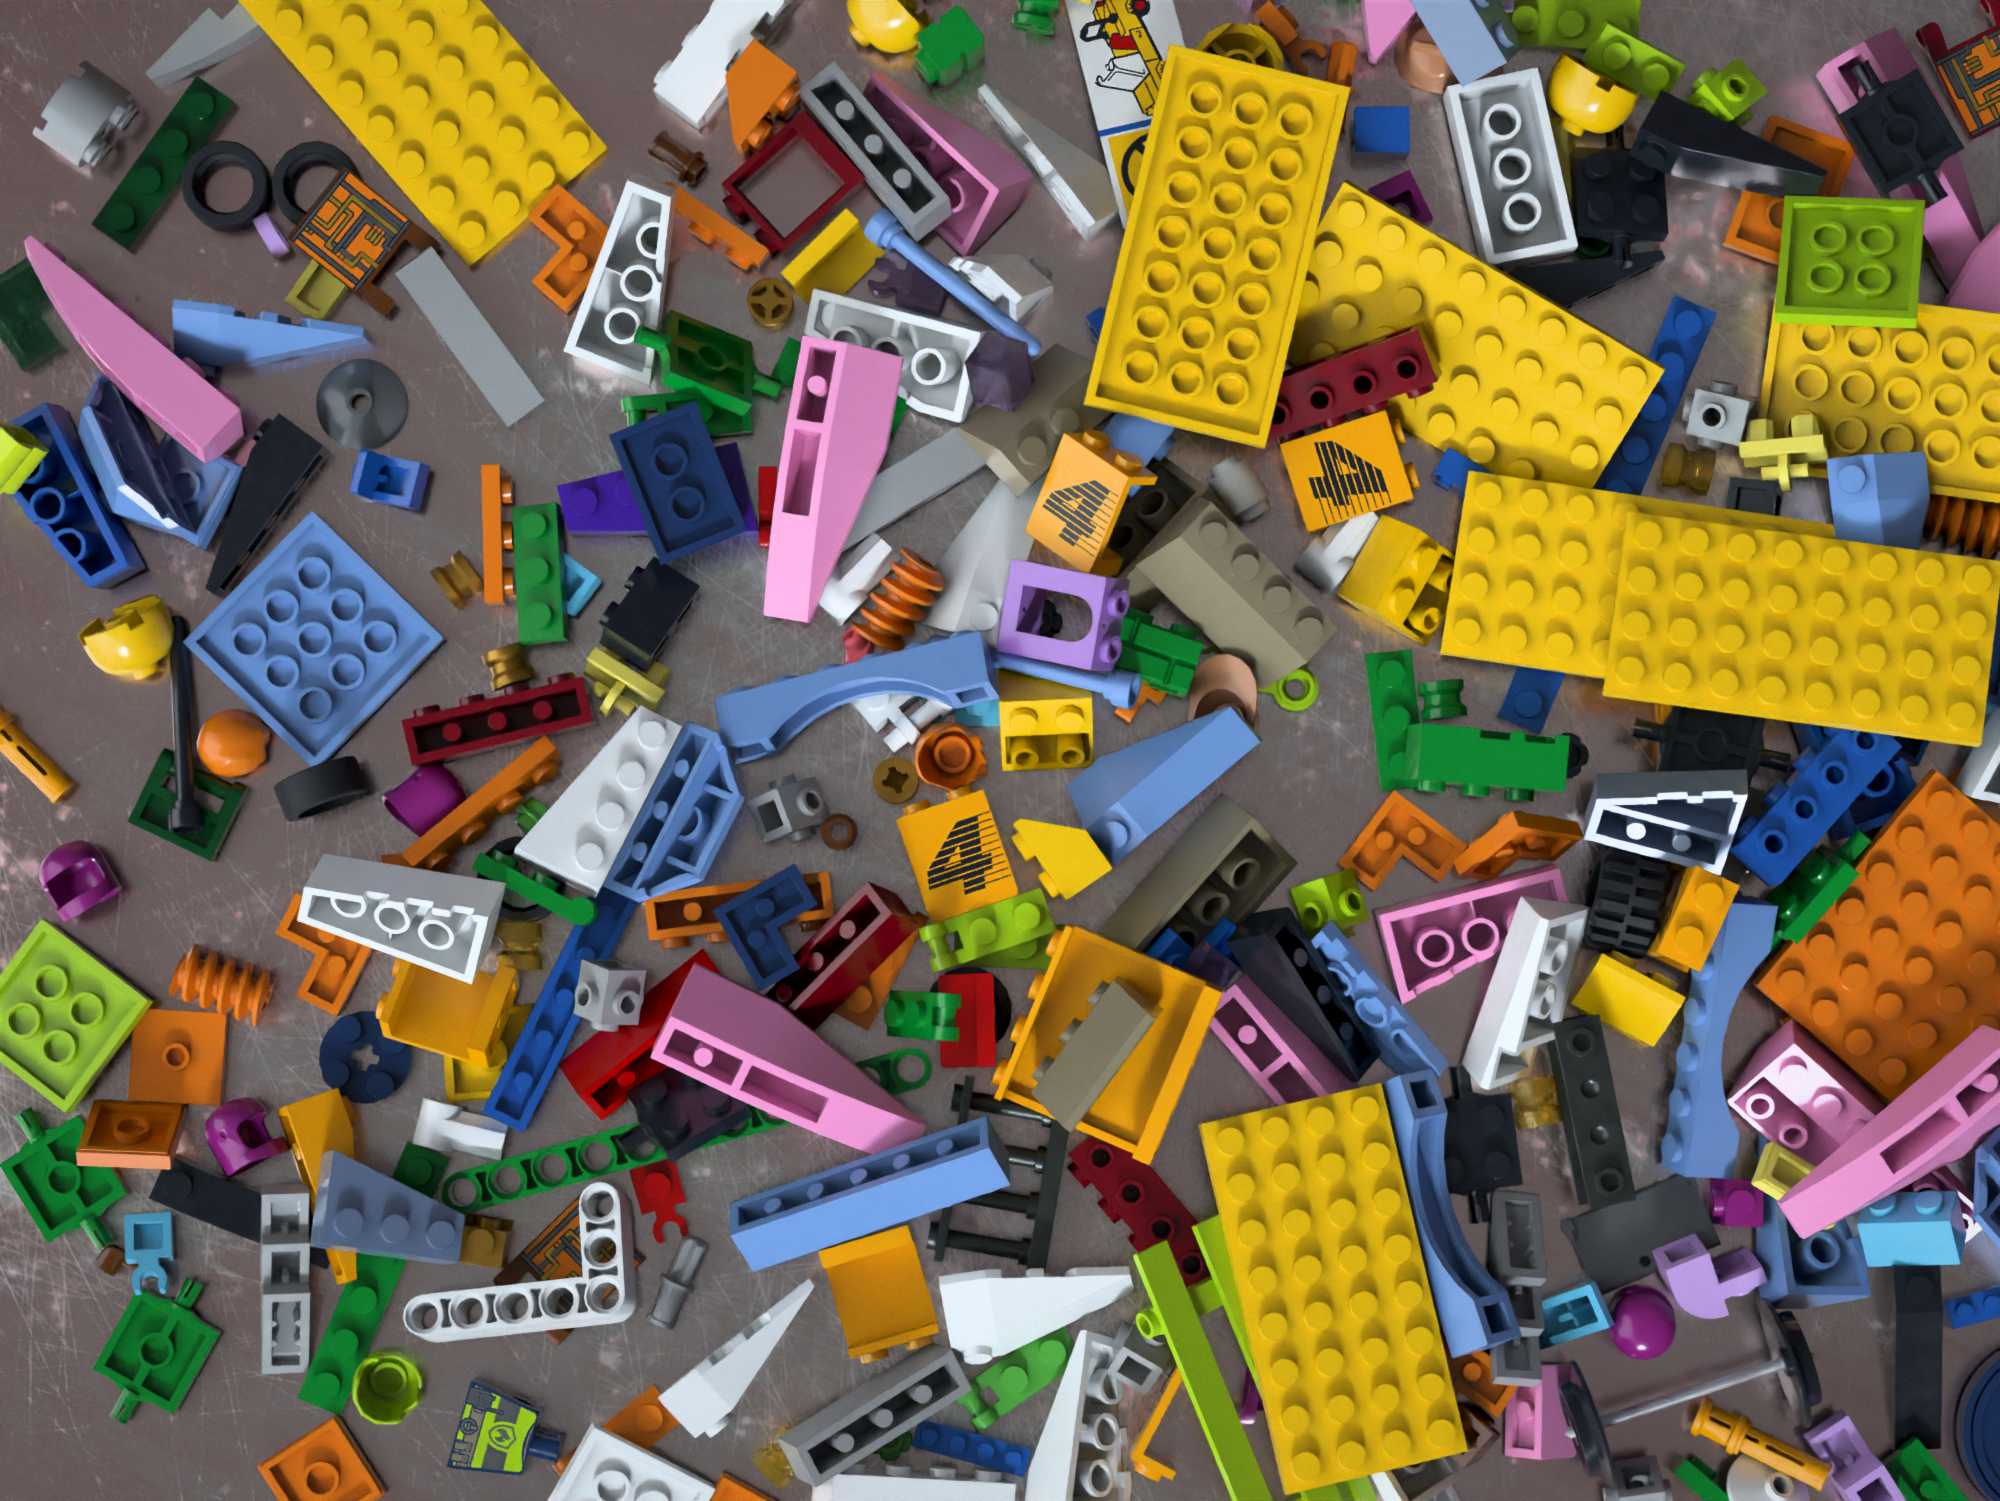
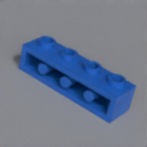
[1729,726,1902,886]

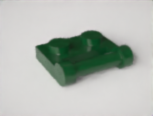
[127,748,249,862]

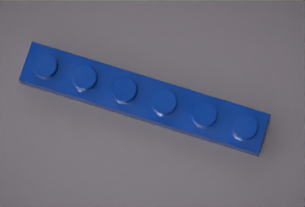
[481,886,638,1133]

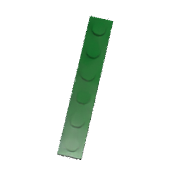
[297,1140,452,1416]

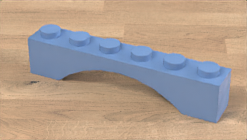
[715,630,1000,764]
[1661,895,1778,1179]
[1381,1068,1522,1359]

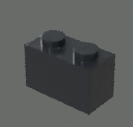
[598,556,700,673]

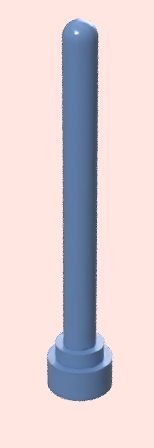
[864,207,1042,356]
[928,634,1141,710]

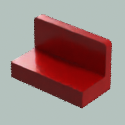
[938,973,996,1068]

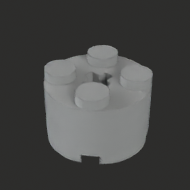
[33,60,137,168]

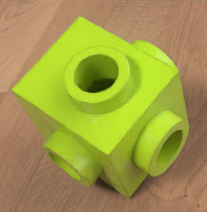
[1686,57,1768,128]
[1290,868,1370,940]

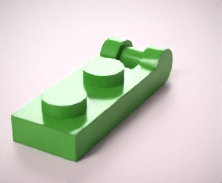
[956,1327,1075,1432]

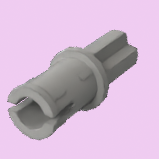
[646,1237,707,1330]

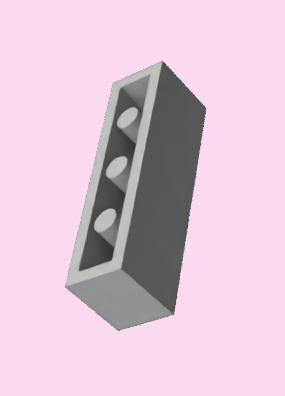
[799,61,952,242]
[777,1343,972,1488]

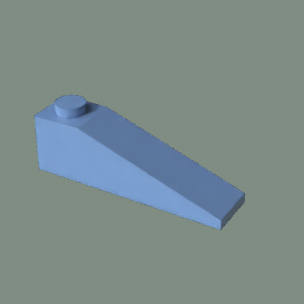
[172,299,370,378]
[1826,452,1931,550]
[1067,705,1262,866]
[1756,1131,1871,1309]

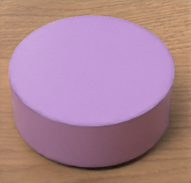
[252,212,291,259]

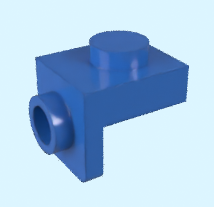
[350,449,430,510]

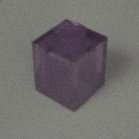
[965,331,1035,412]

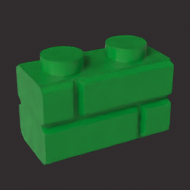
[913,5,985,89]
[1105,608,1204,699]

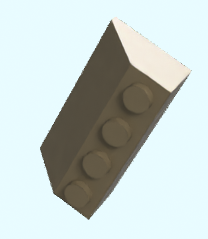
[1134,496,1339,690]
[1099,792,1298,954]

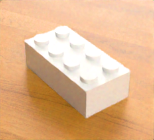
[1443,67,1578,270]

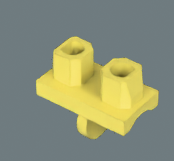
[1739,414,1829,493]
[583,646,670,718]

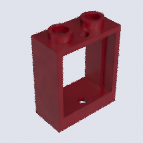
[721,110,866,258]

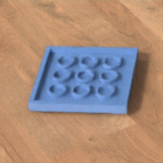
[183,510,445,767]

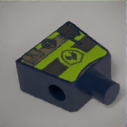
[447,1377,564,1475]

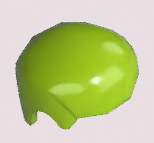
[352,1350,423,1424]

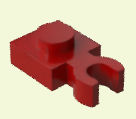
[758,466,779,548]
[629,1159,689,1244]

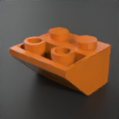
[725,39,802,161]

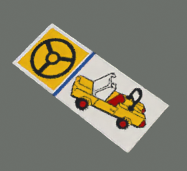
[1065,0,1185,229]

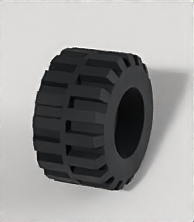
[1583,844,1669,959]

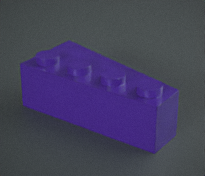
[557,442,759,537]

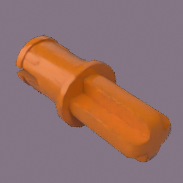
[1325,41,1357,135]

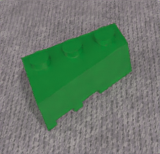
[1403,723,1570,802]

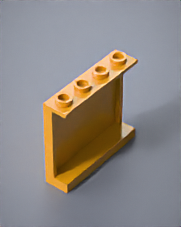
[992,922,1226,1165]

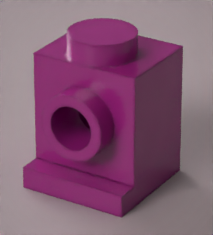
[1367,169,1433,226]
[1708,1178,1764,1227]

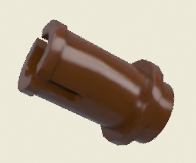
[648,130,708,185]
[821,813,858,850]

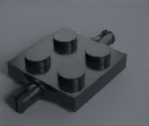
[1835,60,1965,206]
[1569,124,1669,269]
[1631,705,1791,801]
[1444,1065,1523,1224]
[615,1067,752,1163]

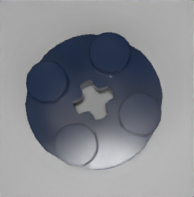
[319,1011,414,1104]

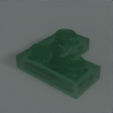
[0,257,64,372]

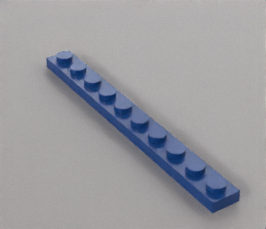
[1496,295,1717,735]

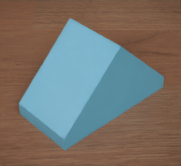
[1539,1278,1615,1350]

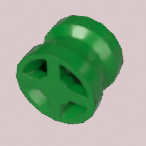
[1010,0,1061,35]
[1418,679,1468,721]

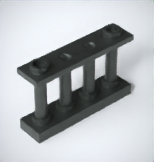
[1545,1014,1637,1209]
[926,1076,1069,1276]

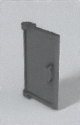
[1561,1174,1721,1295]

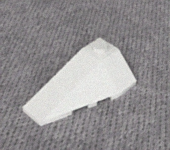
[978,84,1120,243]
[911,473,1047,648]
[939,1266,1135,1365]
[658,1277,817,1438]
[1025,1330,1132,1501]

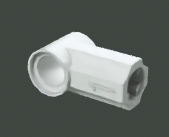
[1294,512,1379,595]
[818,532,902,626]
[413,1098,510,1161]

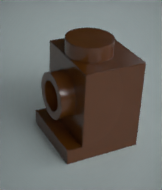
[1450,1401,1501,1469]

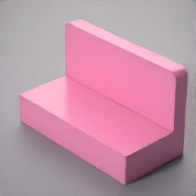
[1505,1363,1576,1460]

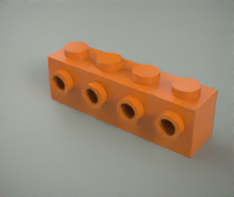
[644,871,836,949]

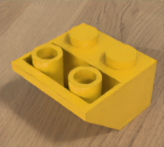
[1337,514,1455,647]
[998,664,1094,771]
[1011,818,1113,903]
[1566,950,1686,1047]

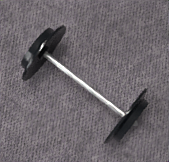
[1557,1297,1822,1491]

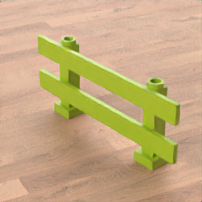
[1132,1214,1378,1501]

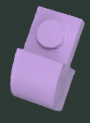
[1652,1233,1767,1319]
[1803,1409,1906,1501]

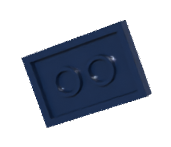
[609,400,748,565]

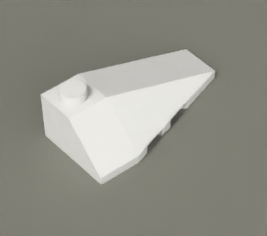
[948,254,1054,326]
[804,288,1000,423]

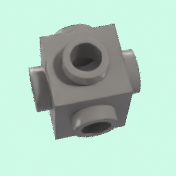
[1682,380,1758,449]
[748,774,830,844]
[573,959,646,1032]
[1106,1309,1176,1395]
[1603,1455,1673,1501]

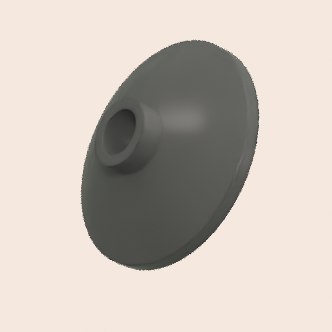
[316,359,408,450]

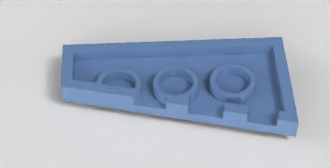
[1311,919,1450,1078]

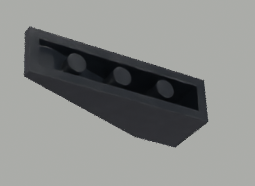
[1629,90,1828,198]
[1498,250,1666,309]
[205,413,329,598]
[1226,907,1381,1083]
[149,1154,330,1270]
[1883,1265,1943,1451]

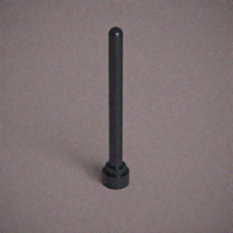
[167,615,206,834]

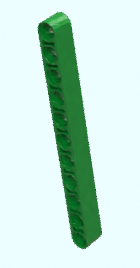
[441,1048,933,1213]

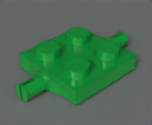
[634,309,782,416]
[1764,829,1872,961]
[0,1107,130,1251]
[92,1276,222,1425]

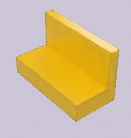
[781,208,886,306]

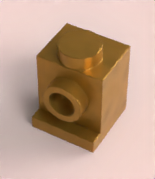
[458,1213,514,1269]

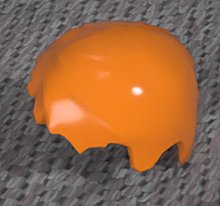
[196,709,271,778]
[914,722,988,790]

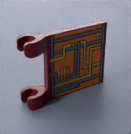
[1915,0,2000,141]

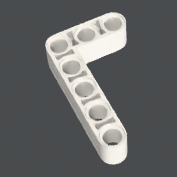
[403,1182,636,1343]

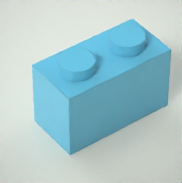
[1857,1190,1967,1267]

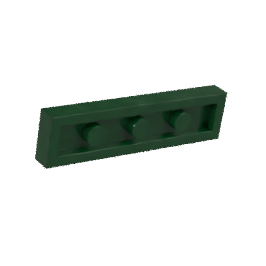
[91,75,237,253]

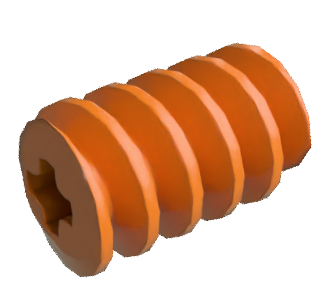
[1923,493,2000,559]
[851,546,946,652]
[169,944,273,1027]

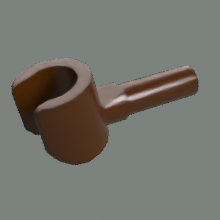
[95,1244,158,1279]

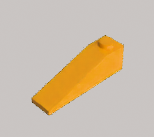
[276,1088,357,1285]

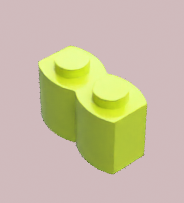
[0,420,49,495]

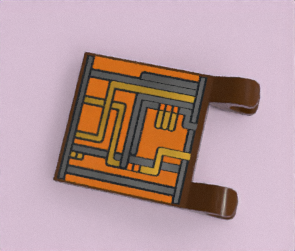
[286,166,441,315]
[493,1193,646,1345]

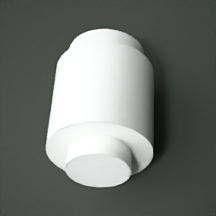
[1208,454,1272,526]

